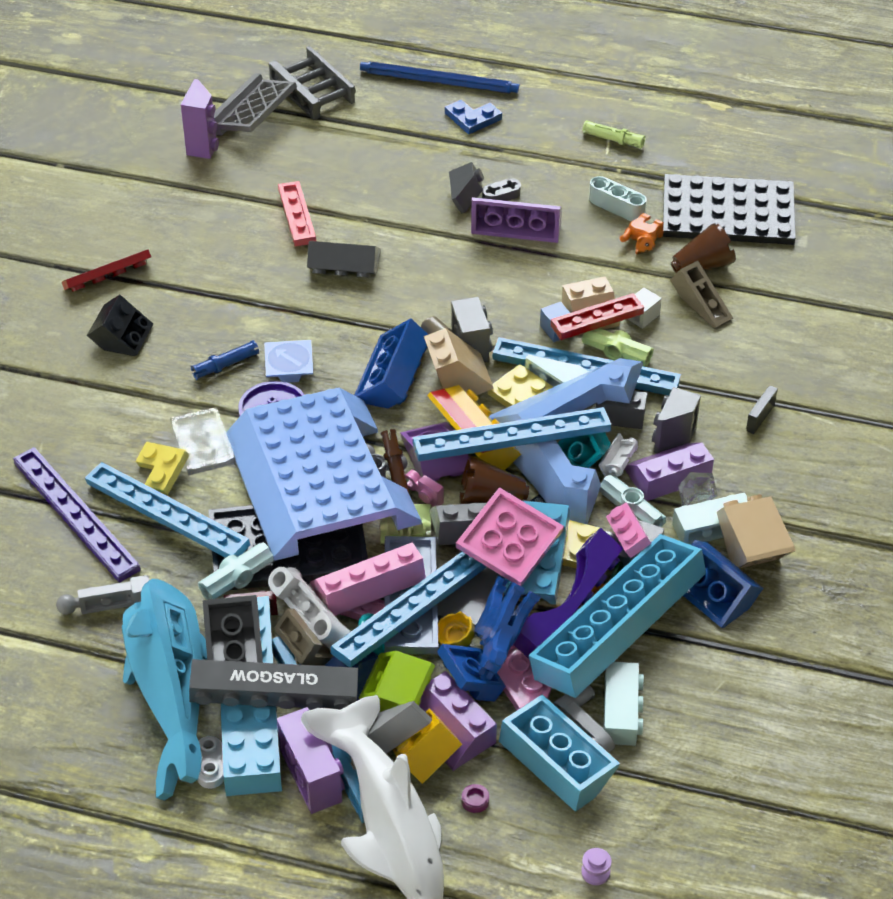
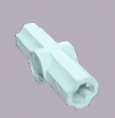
[599,474,666,527]
[198,543,274,600]

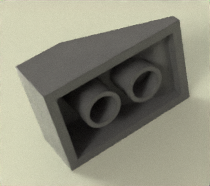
[202,595,263,663]

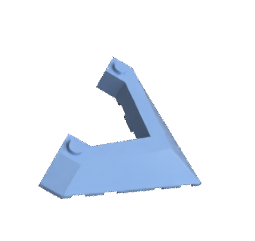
[489,358,643,524]

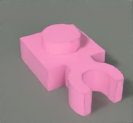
[405,470,444,507]

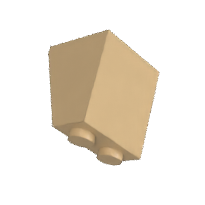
[424,328,494,395]
[716,494,796,569]

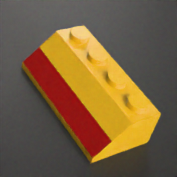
[427,385,521,470]

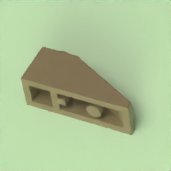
[670,261,733,329]

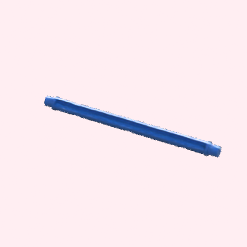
[360,61,520,93]

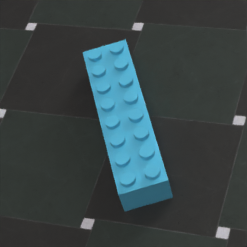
[529,534,706,698]
[220,596,282,796]

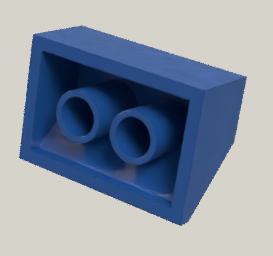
[683,540,764,628]

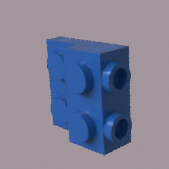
[437,644,506,702]

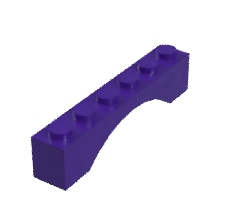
[514,528,624,659]

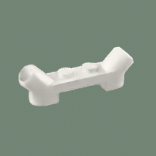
[268,567,351,650]

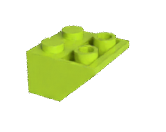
[359,651,435,712]

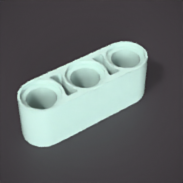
[589,176,646,221]

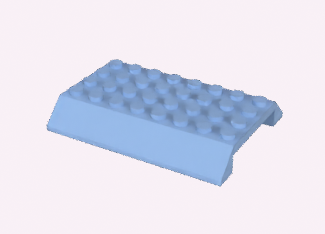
[225,387,422,561]

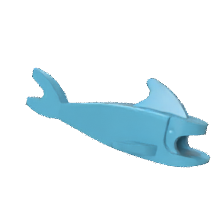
[122,579,207,801]

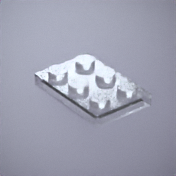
[170,407,236,476]

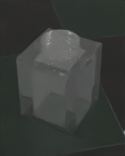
[678,472,717,506]

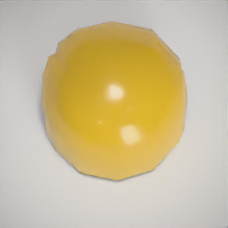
[438,611,475,647]

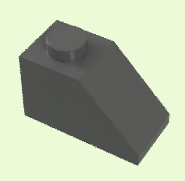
[449,162,484,214]

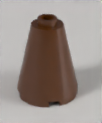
[671,223,736,273]
[459,456,530,504]

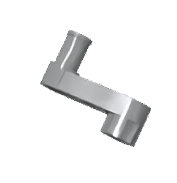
[553,685,615,753]

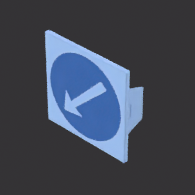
[265,340,313,383]

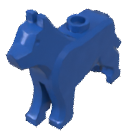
[475,576,541,680]

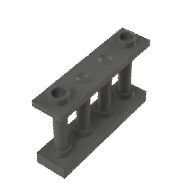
[269,46,356,120]

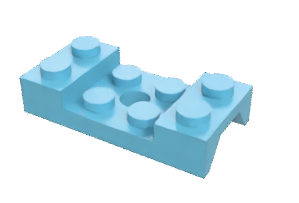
[504,501,570,605]

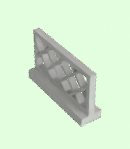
[214,73,297,136]

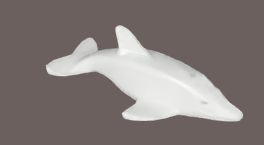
[301,695,444,899]

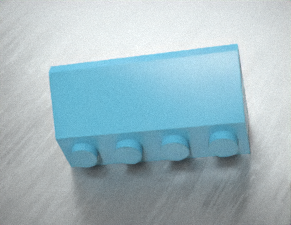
[499,695,620,812]

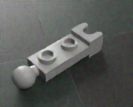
[56,575,149,615]

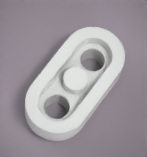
[198,736,224,789]

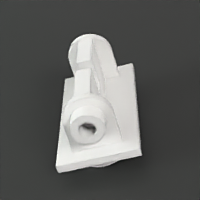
[598,433,638,477]

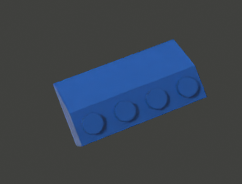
[354,318,429,409]

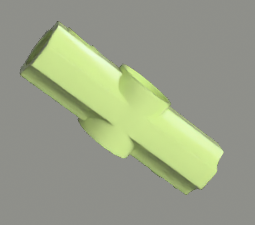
[582,328,654,367]

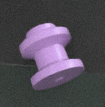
[581,848,612,885]

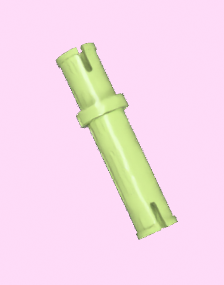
[582,120,646,149]

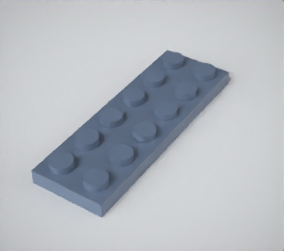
[384,536,438,655]

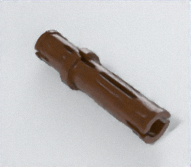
[380,429,410,495]

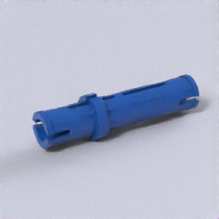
[191,340,259,380]

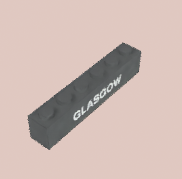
[189,659,358,710]

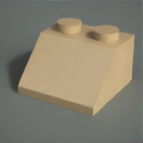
[562,276,620,335]

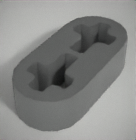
[482,178,521,201]

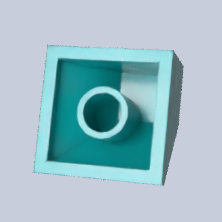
[558,432,611,468]

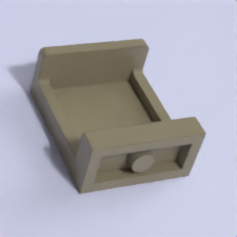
[274,608,333,666]

